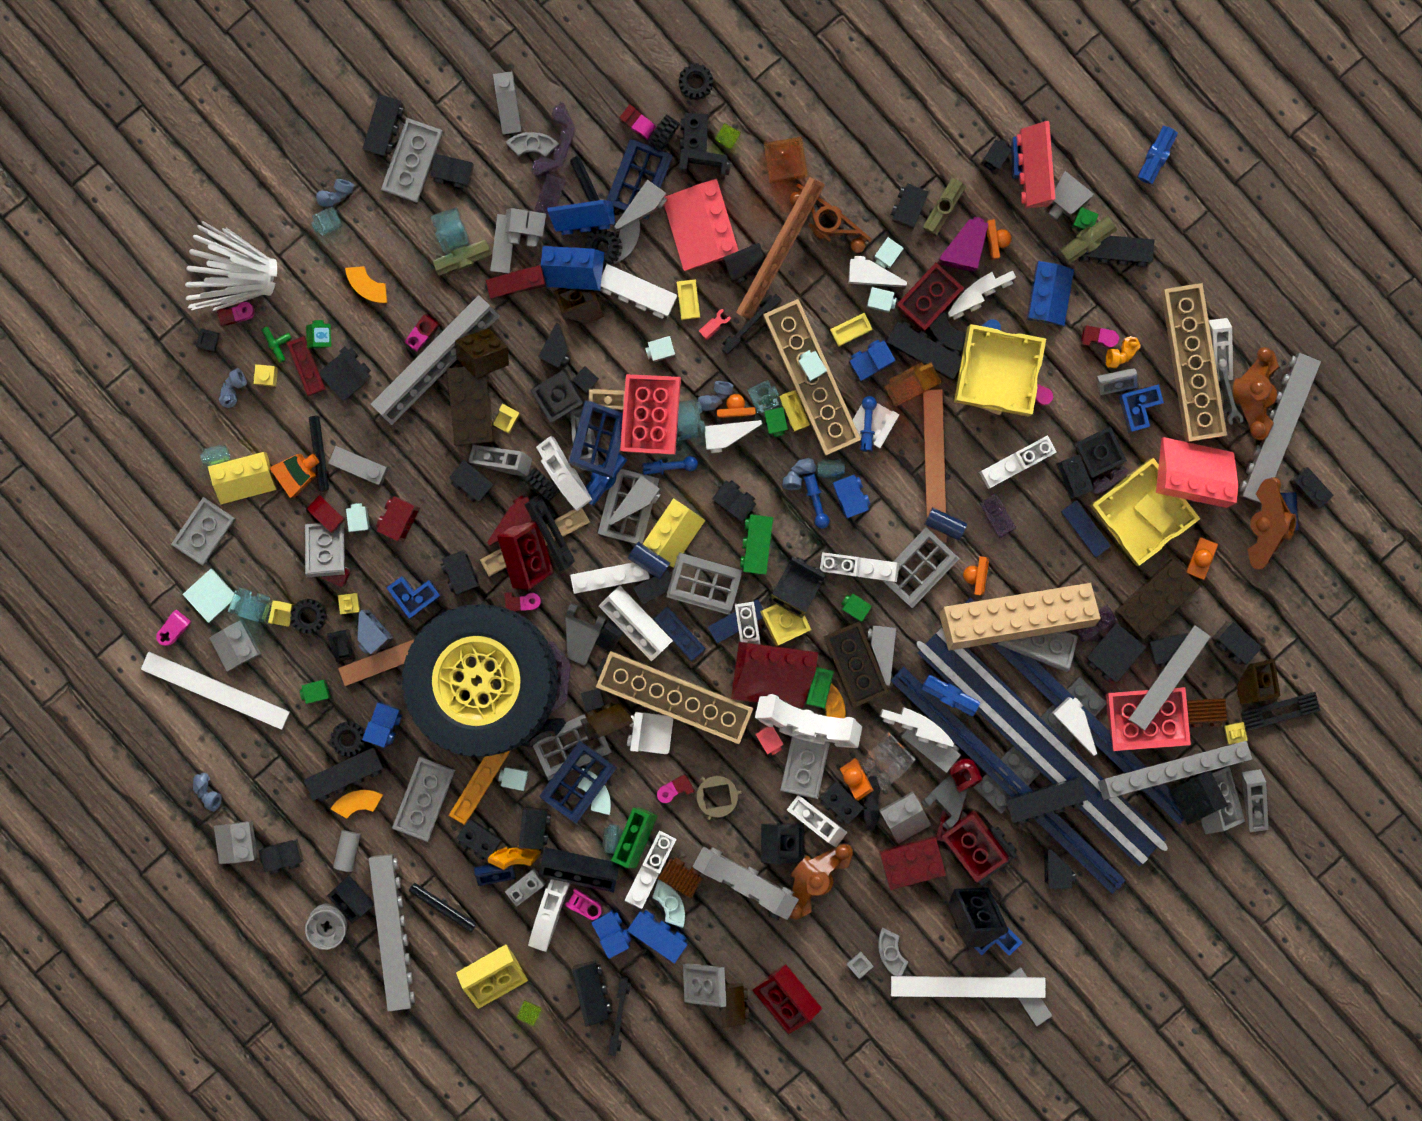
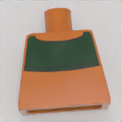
[270,454,319,498]

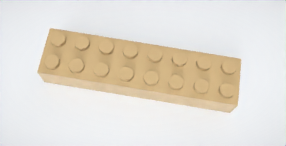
[1161,283,1227,442]
[763,299,861,456]
[939,583,1101,651]
[596,651,753,744]

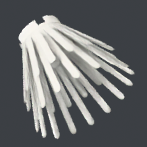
[185,221,277,311]

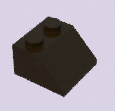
[580,702,634,741]
[721,983,749,1028]

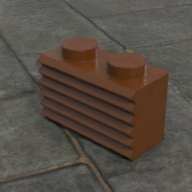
[1187,698,1227,727]
[658,857,703,898]

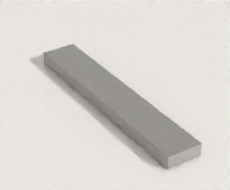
[1128,626,1211,731]

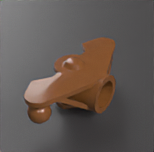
[789,184,873,253]
[1233,347,1279,440]
[1247,477,1297,570]
[789,844,853,920]

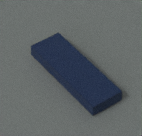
[1061,500,1111,558]
[708,599,764,643]
[654,606,706,661]

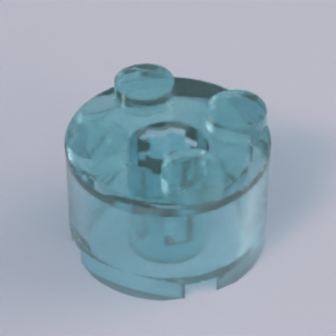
[431,207,469,252]
[677,399,705,441]
[228,587,272,624]

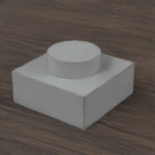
[846,951,874,979]

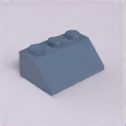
[357,610,394,655]

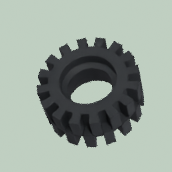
[679,63,713,100]
[648,114,680,152]
[585,230,622,265]
[525,468,560,502]
[290,599,327,634]
[330,721,366,756]

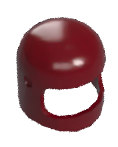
[950,759,983,793]

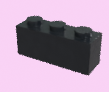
[362,94,405,158]

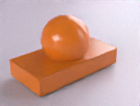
[986,219,1012,260]
[717,394,756,418]
[1186,537,1218,580]
[963,556,989,596]
[840,758,874,801]

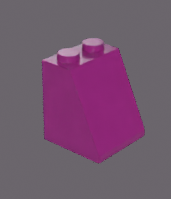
[937,217,988,273]

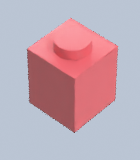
[755,726,784,755]

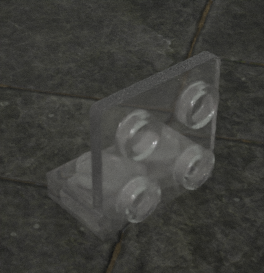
[859,732,916,790]

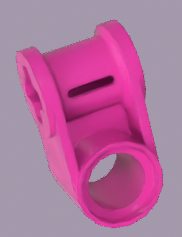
[156,609,191,646]
[565,888,603,920]

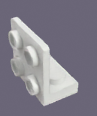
[853,403,899,449]

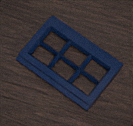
[607,139,673,220]
[568,400,623,478]
[539,741,617,823]

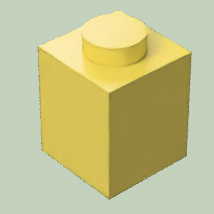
[254,364,278,387]

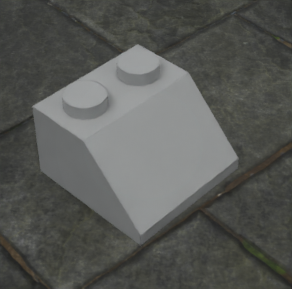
[210,620,261,672]
[879,792,931,844]
[214,820,258,864]

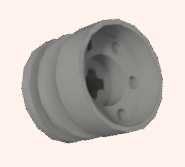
[305,903,348,950]

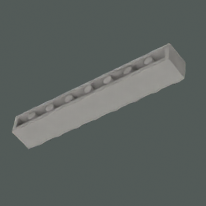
[371,295,500,425]
[1239,353,1321,505]
[1098,741,1252,800]
[369,854,415,1011]

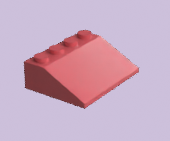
[1016,121,1055,208]
[664,179,739,271]
[620,374,681,455]
[1156,437,1238,508]
[1105,687,1191,751]

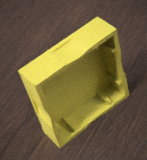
[954,324,1046,417]
[1090,458,1200,566]

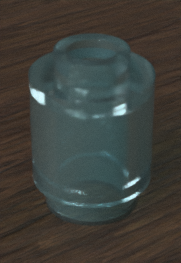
[200,444,230,467]
[818,459,845,479]
[602,824,623,853]

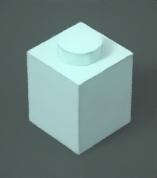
[874,237,903,269]
[867,287,897,313]
[645,336,675,362]
[798,350,827,382]
[346,503,370,532]
[498,766,528,791]

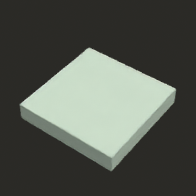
[183,569,237,623]

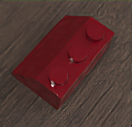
[497,521,554,590]
[942,810,1009,883]
[752,964,822,1035]

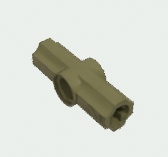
[922,178,966,236]
[1060,216,1117,263]
[433,239,492,276]

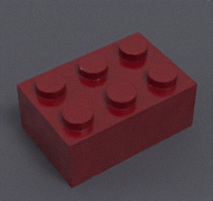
[896,262,964,332]
[376,496,420,542]
[879,836,946,890]

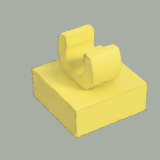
[338,593,360,614]
[1224,722,1248,745]

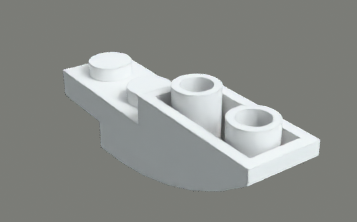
[947,271,1016,320]
[979,435,1056,489]
[536,436,592,511]
[820,552,899,582]
[735,602,760,644]
[880,707,954,749]
[624,831,676,909]
[528,879,570,952]

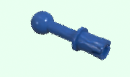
[860,396,877,452]
[642,456,698,475]
[804,473,830,528]

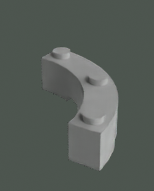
[693,846,799,920]

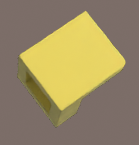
[493,404,520,434]
[268,601,294,627]

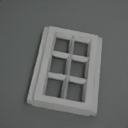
[598,469,659,544]
[882,527,960,608]
[667,553,742,615]
[533,714,612,781]

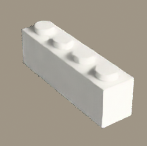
[600,264,677,319]
[570,562,650,594]
[599,586,673,661]

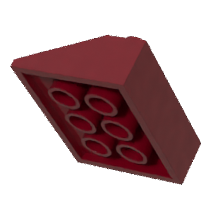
[731,642,818,708]

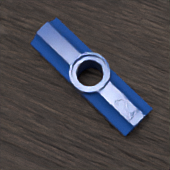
[1137,125,1178,185]
[586,453,628,506]
[921,675,981,716]

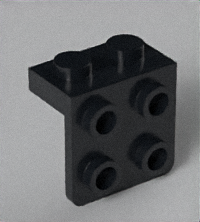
[320,347,372,400]

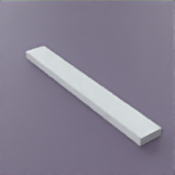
[141,652,290,730]
[891,976,1046,998]

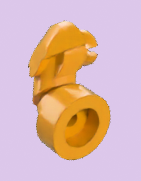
[1106,336,1140,368]

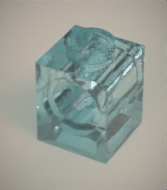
[311,206,343,236]
[747,380,779,414]

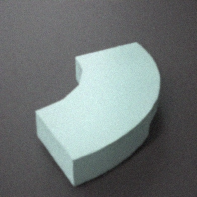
[577,768,611,815]
[652,879,685,928]

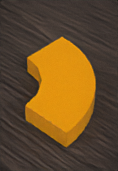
[345,266,387,303]
[825,683,846,719]
[331,790,383,819]
[488,845,541,870]

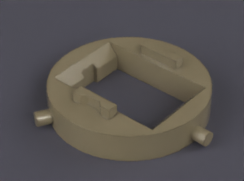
[697,776,742,820]

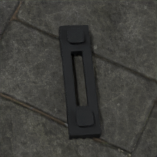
[722,294,781,355]
[524,495,575,571]
[1240,692,1321,731]
[608,976,631,1056]

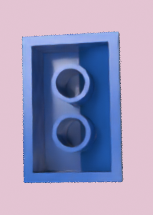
[547,200,616,235]
[541,246,604,291]
[1026,261,1074,326]

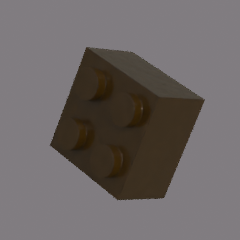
[455,328,509,378]

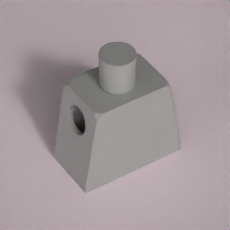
[1048,171,1094,220]

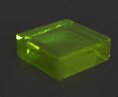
[715,123,741,150]
[516,1000,542,1026]

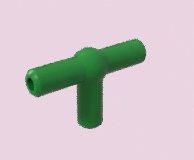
[261,326,292,363]

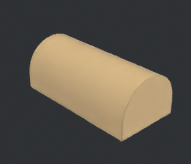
[589,389,625,410]

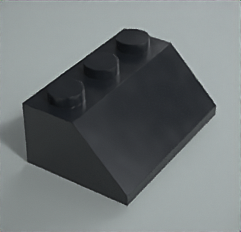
[948,887,1009,948]
[572,960,612,1027]

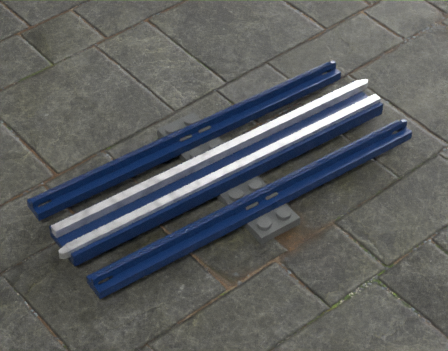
[890,597,1184,894]

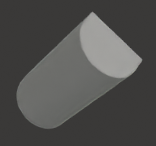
[1096,368,1138,395]
[333,830,361,872]

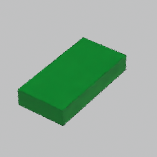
[806,667,834,709]

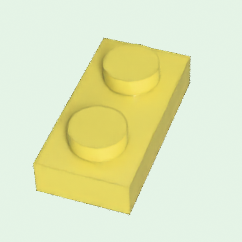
[779,390,810,431]

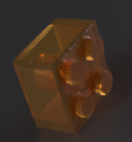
[763,137,808,184]
[885,362,942,407]

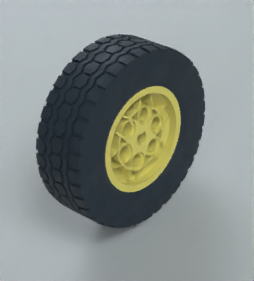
[402,604,558,757]

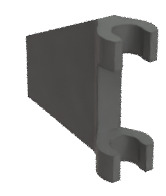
[1218,367,1243,425]
[565,603,606,666]
[921,773,968,830]

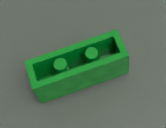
[740,514,773,575]
[611,807,658,869]

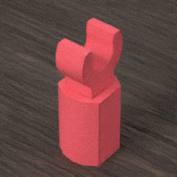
[699,309,731,340]

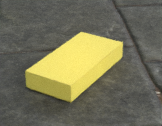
[677,279,700,320]
[830,313,873,347]
[1134,494,1175,534]

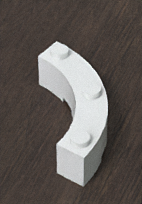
[755,694,862,748]

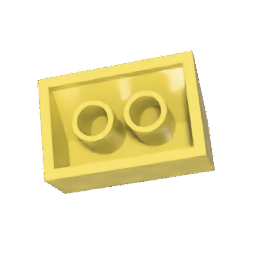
[208,452,277,505]
[643,498,705,568]
[456,945,528,1009]

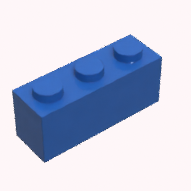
[627,910,688,964]

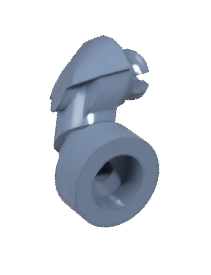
[316,179,354,207]
[219,368,247,408]
[697,381,734,411]
[782,458,817,490]
[193,773,222,812]

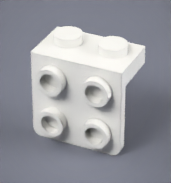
[627,712,673,754]

